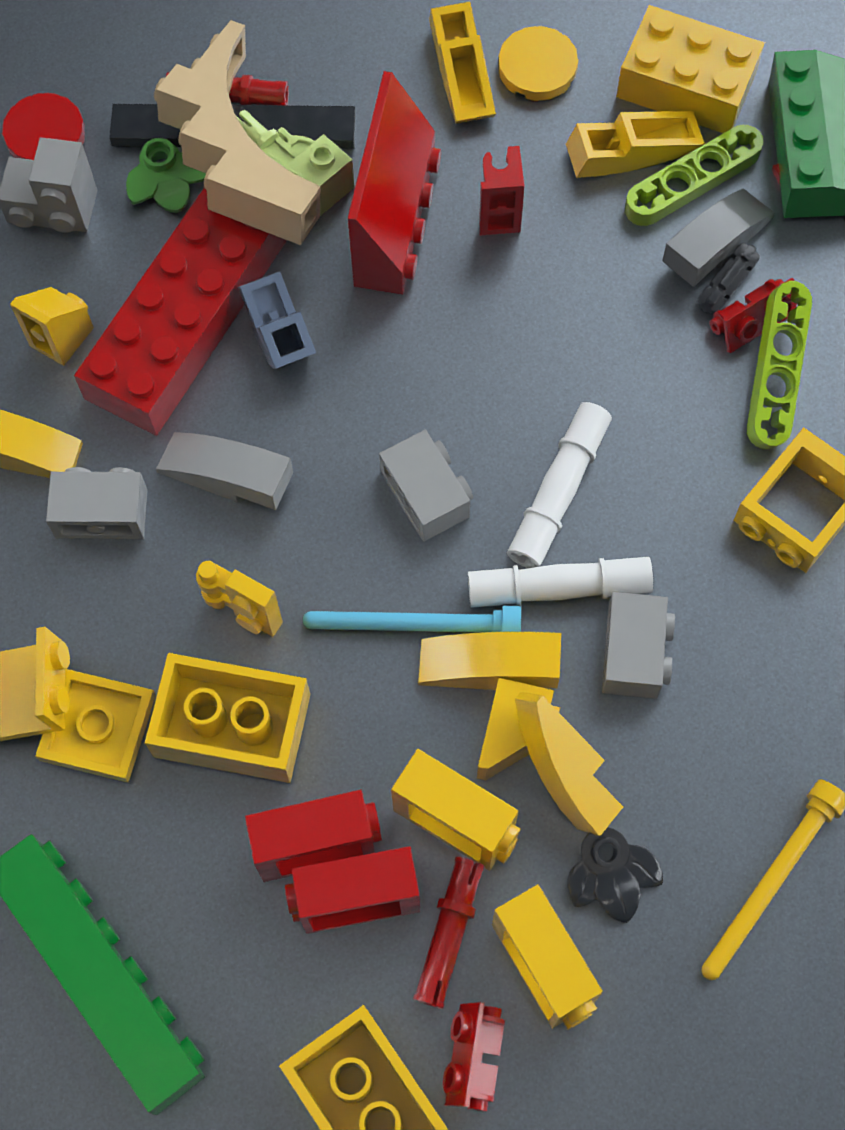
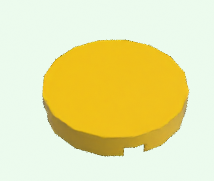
[498,26,579,101]

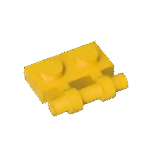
[196,561,283,637]

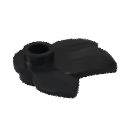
[567,827,663,923]

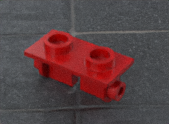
[709,278,797,353]
[443,1002,505,1112]

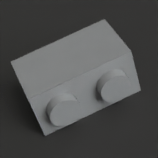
[379,429,473,542]
[46,467,148,539]
[602,592,675,699]

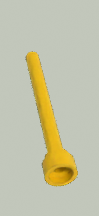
[701,779,845,980]

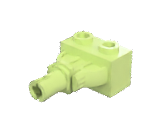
[236,110,355,216]

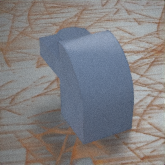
[238,271,316,369]

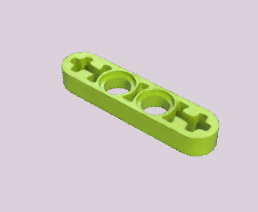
[625,125,764,226]
[747,281,812,449]

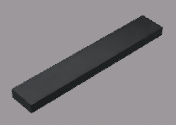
[109,104,356,149]

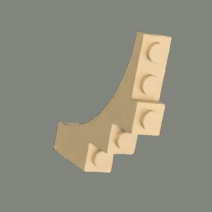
[154,20,321,245]

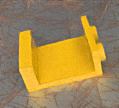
[0,626,70,741]

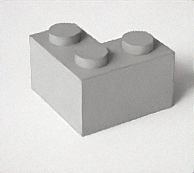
[0,137,98,233]

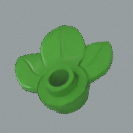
[126,138,206,213]

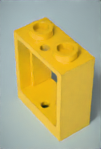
[733,427,845,573]
[391,748,521,871]
[492,884,603,1030]

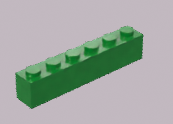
[0,834,205,1115]

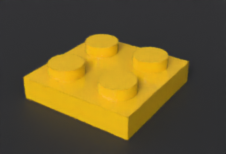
[35,669,156,783]

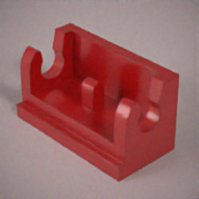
[479,146,525,236]

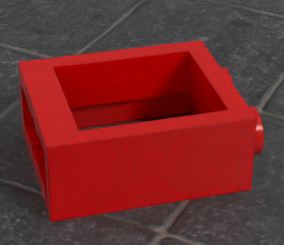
[245,789,382,882]
[285,846,421,934]

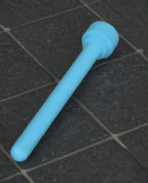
[303,606,521,633]

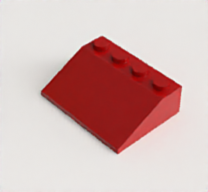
[348,71,441,295]

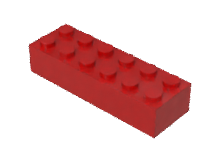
[74,188,287,436]

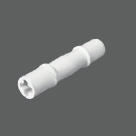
[507,402,612,568]
[468,557,653,608]

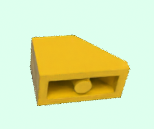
[10,287,94,366]
[477,678,560,780]

